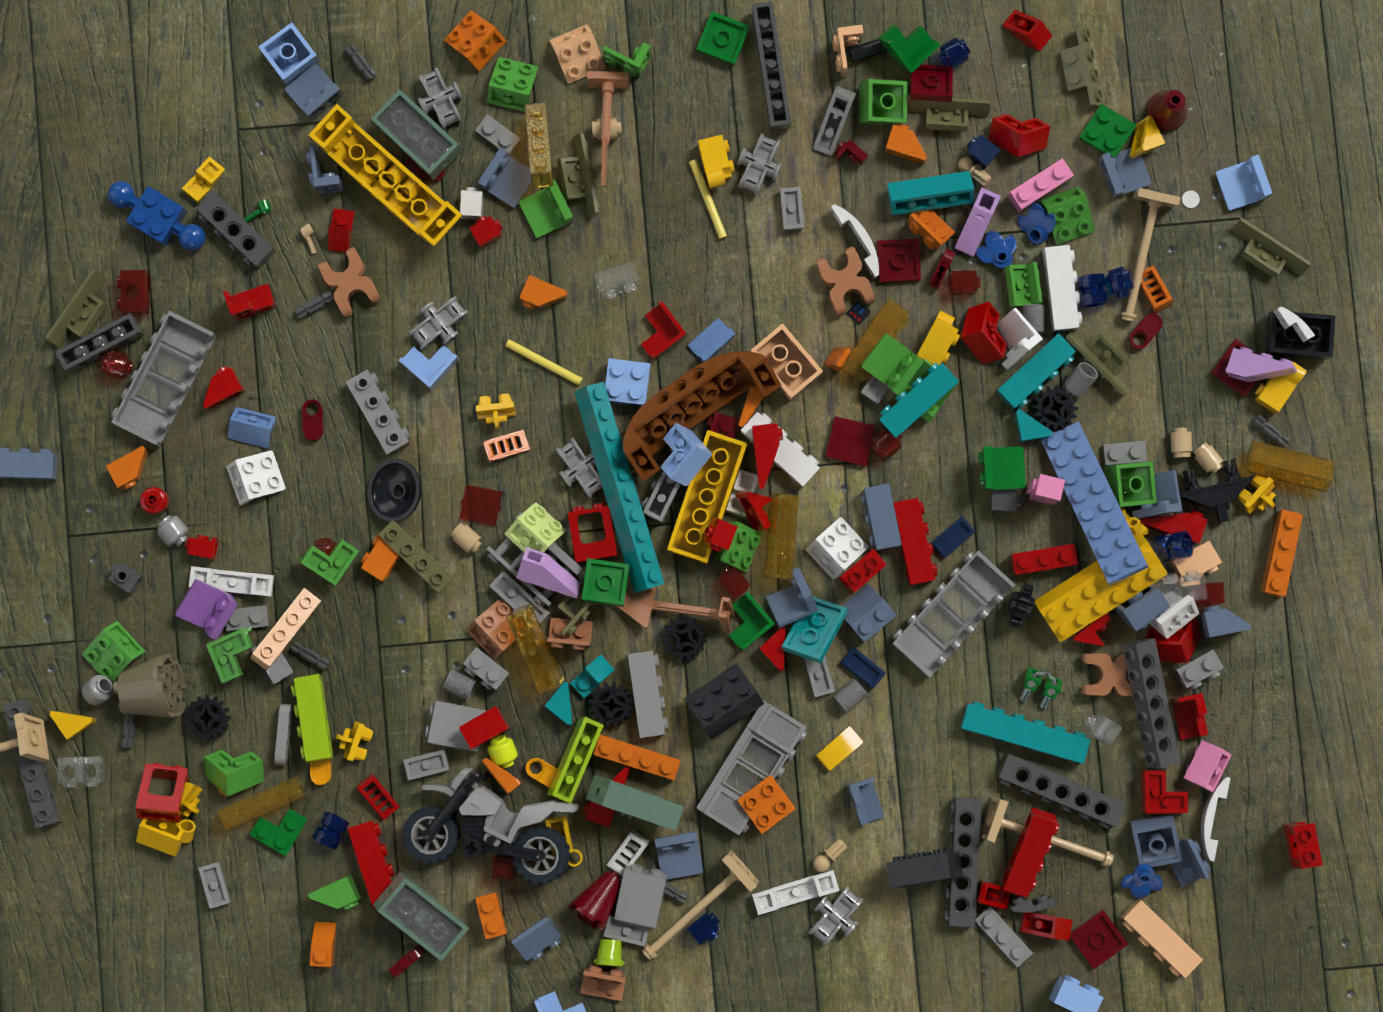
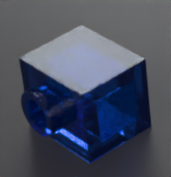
[687,911,720,945]

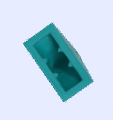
[1014,409,1053,443]
[545,682,573,725]

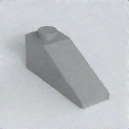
[813,86,856,156]

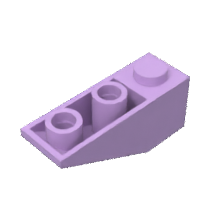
[954,188,1001,257]
[1225,347,1297,382]
[516,547,581,598]

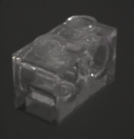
[1084,713,1122,745]
[58,756,105,787]

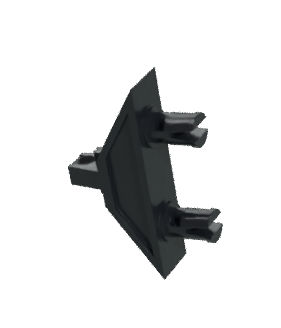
[1179,458,1256,523]

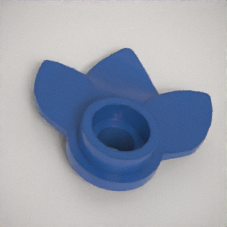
[1018,203,1056,244]
[976,231,1017,269]
[1121,864,1163,899]

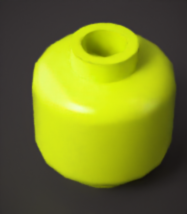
[487,735,518,768]

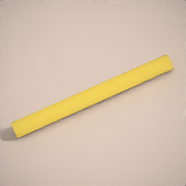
[689,159,727,239]
[505,339,583,385]

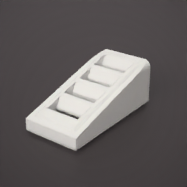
[607,829,649,877]

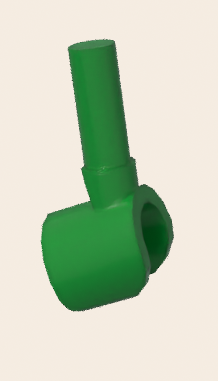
[244,200,271,222]

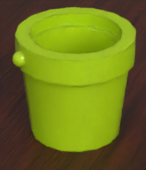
[593,939,625,967]

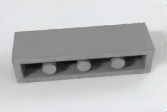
[628,651,669,738]

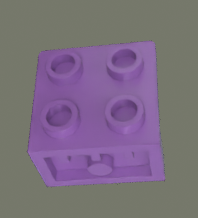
[175,579,238,640]

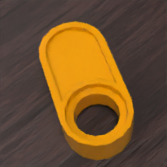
[526,758,557,788]
[310,760,332,785]

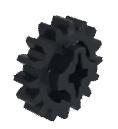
[1032,385,1079,431]
[1007,582,1035,629]
[661,615,707,661]
[588,681,634,727]
[184,695,232,741]

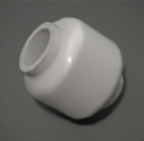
[157,515,188,546]
[82,675,114,706]

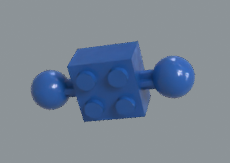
[108,181,206,251]

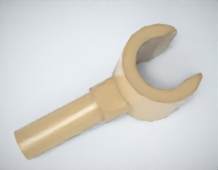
[301,224,316,254]

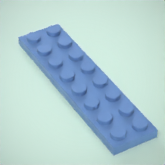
[1041,421,1149,585]

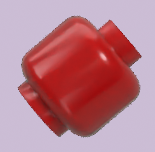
[140,487,170,515]

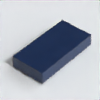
[931,516,976,559]
[840,646,886,689]

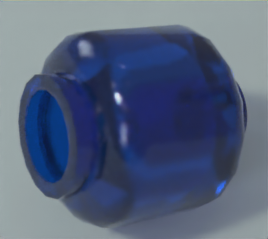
[938,38,971,69]
[1104,267,1135,299]

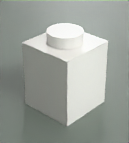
[460,187,484,219]

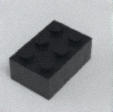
[1265,310,1336,360]
[684,663,764,739]
[886,848,964,888]

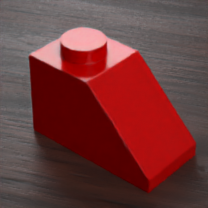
[1002,10,1053,51]
[203,366,245,411]
[1020,912,1073,941]

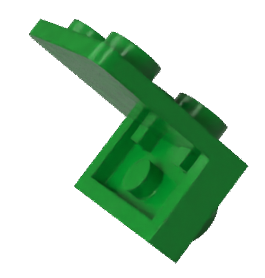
[978,446,1026,491]

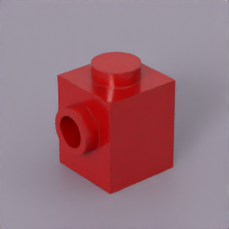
[469,216,503,249]
[704,518,738,552]

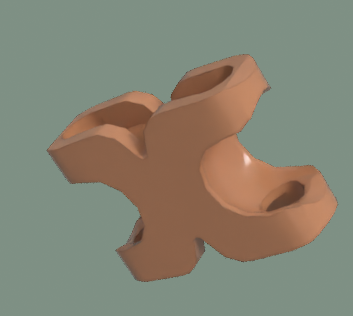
[816,246,875,316]
[318,247,380,318]
[1082,653,1132,696]

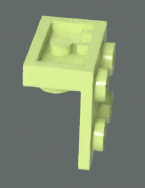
[505,503,566,553]

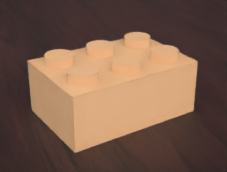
[750,323,823,401]

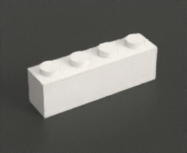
[1042,245,1082,333]
[740,412,820,488]

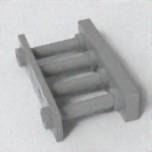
[487,512,583,607]

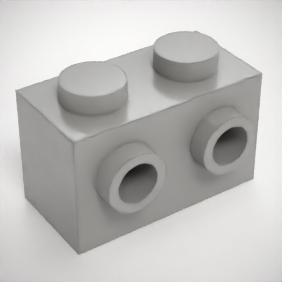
[463,647,510,691]
[1173,649,1224,690]

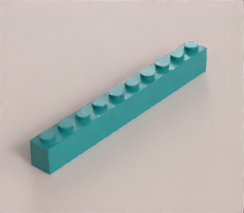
[574,382,665,593]

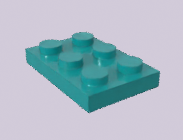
[782,597,848,663]

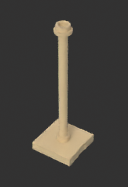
[1121,188,1181,322]
[0,713,50,762]
[980,797,1114,867]
[642,850,759,960]

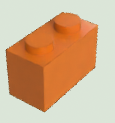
[361,534,401,582]
[475,891,508,939]

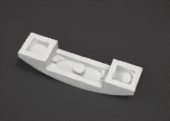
[830,204,879,280]
[189,566,274,597]
[1200,777,1230,861]
[752,870,840,915]

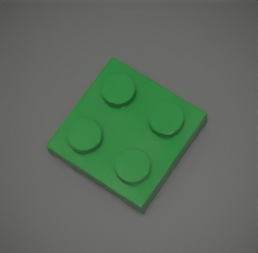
[696,11,750,66]
[1079,104,1137,159]
[581,558,629,607]

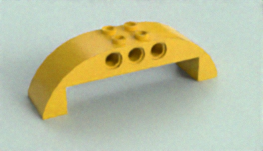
[309,104,463,247]

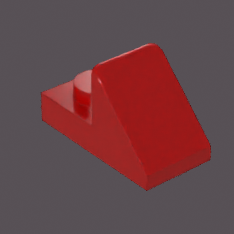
[328,208,355,253]
[735,492,773,530]
[1071,613,1112,646]

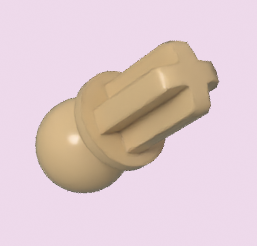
[958,157,991,186]
[813,839,847,872]

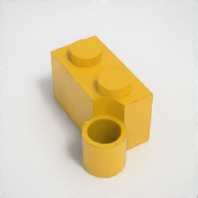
[698,135,735,188]
[917,310,960,365]
[1254,361,1307,414]
[545,815,583,867]
[136,819,196,857]

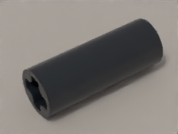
[848,39,888,63]

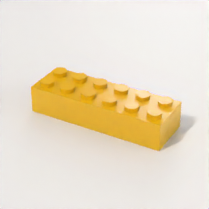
[667,430,747,564]
[1035,533,1168,642]

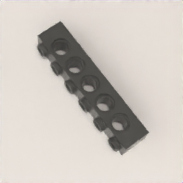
[751,1,791,131]
[1122,638,1180,769]
[2,699,62,828]
[997,754,1126,829]
[944,797,982,927]

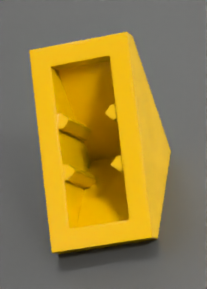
[1129,115,1165,159]
[50,711,96,740]

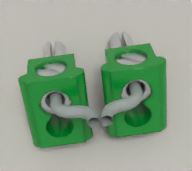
[1020,667,1062,710]

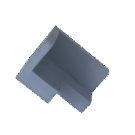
[847,777,884,826]

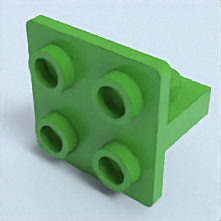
[714,521,762,572]

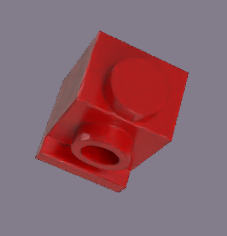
[185,535,220,560]

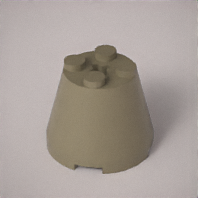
[113,654,186,718]

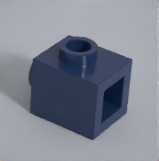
[966,134,1000,170]

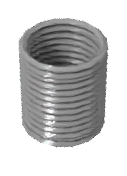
[1022,304,1045,334]
[1065,362,1098,396]
[443,669,476,700]
[833,679,868,713]

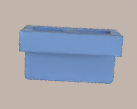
[688,318,735,362]
[228,407,276,448]

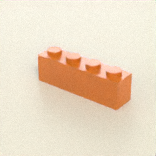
[1260,510,1303,598]
[593,734,681,780]

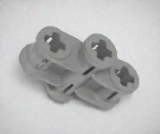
[418,67,463,130]
[737,133,782,196]
[409,296,469,350]
[556,437,603,499]
[808,886,863,947]

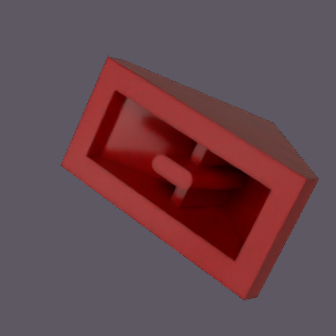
[759,628,785,671]
[976,880,1011,910]

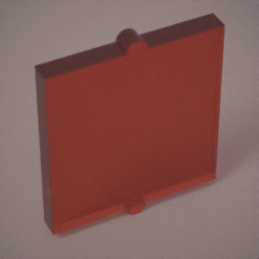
[460,485,503,526]

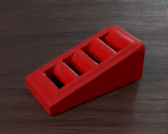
[356,773,400,821]

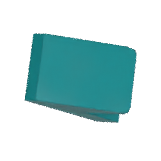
[570,654,615,699]

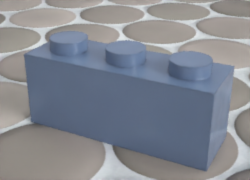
[0,448,58,480]
[860,483,902,551]

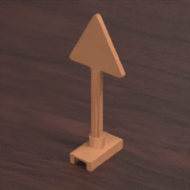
[587,71,629,187]
[616,587,735,633]

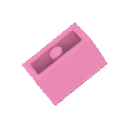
[1184,740,1231,793]

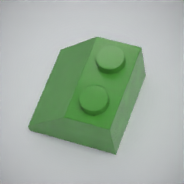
[859,79,907,125]
[1104,461,1157,507]
[308,875,362,911]

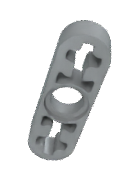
[275,704,292,766]

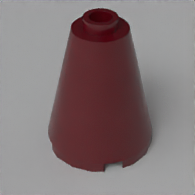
[1146,90,1188,131]
[568,870,622,932]

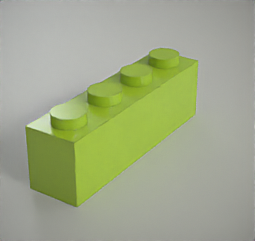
[291,674,334,764]
[547,717,604,803]

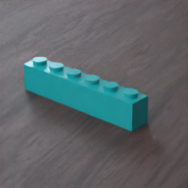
[960,701,1091,764]

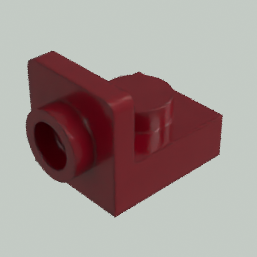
[835,139,868,165]
[707,411,739,439]

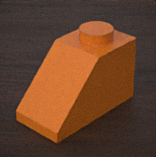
[885,124,927,164]
[519,275,568,310]
[106,446,149,490]
[310,921,337,967]

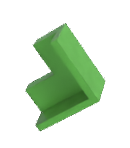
[297,539,359,586]
[206,627,253,684]
[204,749,264,796]

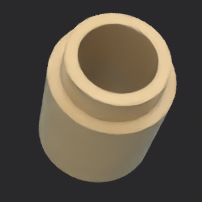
[592,118,622,140]
[1170,428,1193,458]
[1193,442,1223,474]
[450,523,482,553]

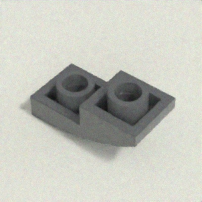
[1009,894,1057,912]

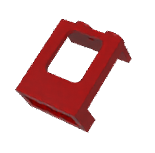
[568,503,618,563]
[838,549,887,594]
[135,763,189,823]
[1283,821,1323,869]

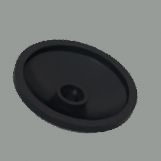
[368,459,422,522]

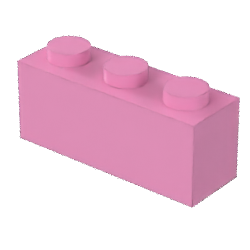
[1007,158,1074,213]
[1026,474,1065,506]

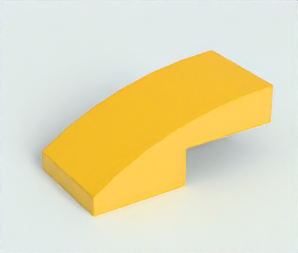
[182,156,225,204]
[815,726,863,771]

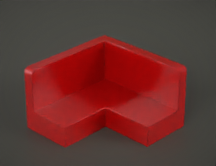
[989,114,1051,157]
[223,284,277,321]
[641,300,687,362]
[960,301,1007,364]
[1145,617,1202,663]
[1171,693,1209,740]
[459,706,511,750]
[1141,770,1188,813]

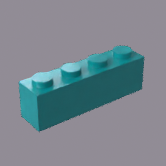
[887,171,974,215]
[996,333,1076,410]
[879,363,959,438]

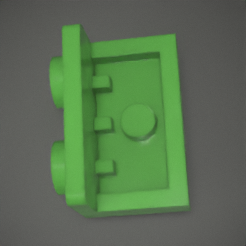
[1004,262,1042,308]

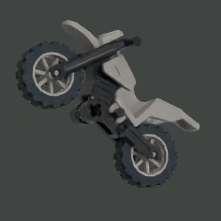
[402,767,579,884]

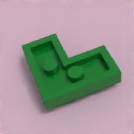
[250,809,308,856]

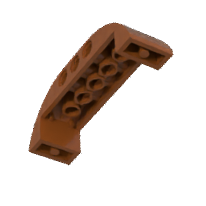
[623,351,782,481]

